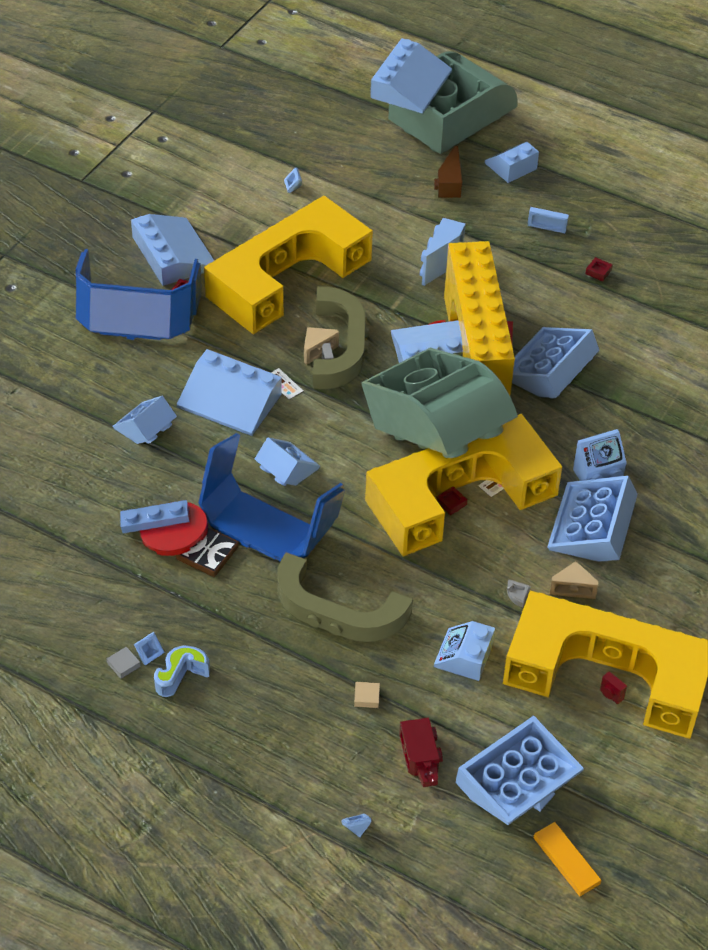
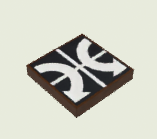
[176,528,239,578]

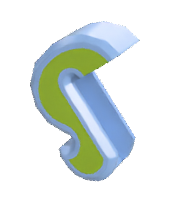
[154,645,210,697]

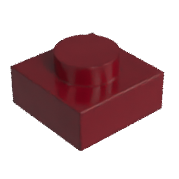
[585,257,613,281]
[436,486,468,516]
[600,671,627,705]

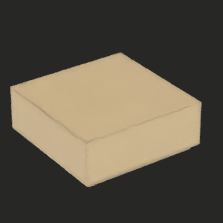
[354,682,380,708]

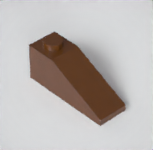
[434,146,462,198]

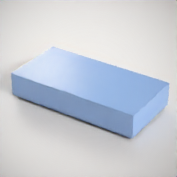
[528,207,569,234]

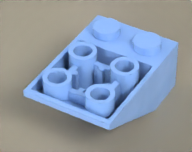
[420,218,465,286]

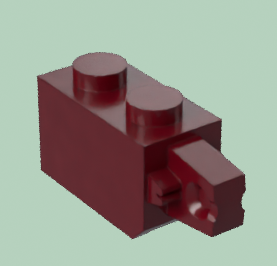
[399,717,443,787]

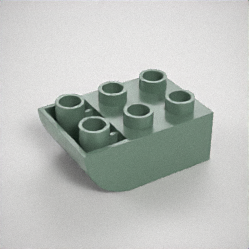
[388,51,518,154]
[361,348,518,458]

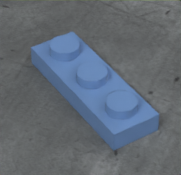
[120,500,189,533]

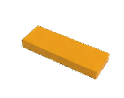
[534,822,601,897]

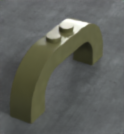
[313,287,369,389]
[277,552,413,642]

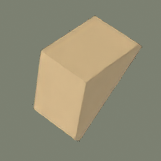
[304,327,339,365]
[549,561,598,599]

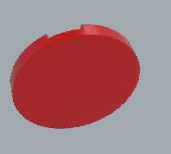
[140,502,208,556]

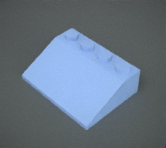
[371,38,452,114]
[131,214,214,286]
[391,320,463,363]
[512,327,599,398]
[177,349,282,436]
[547,476,637,562]
[455,716,584,825]

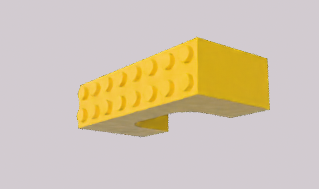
[204,196,373,335]
[444,241,515,396]
[365,413,562,556]
[503,591,708,739]

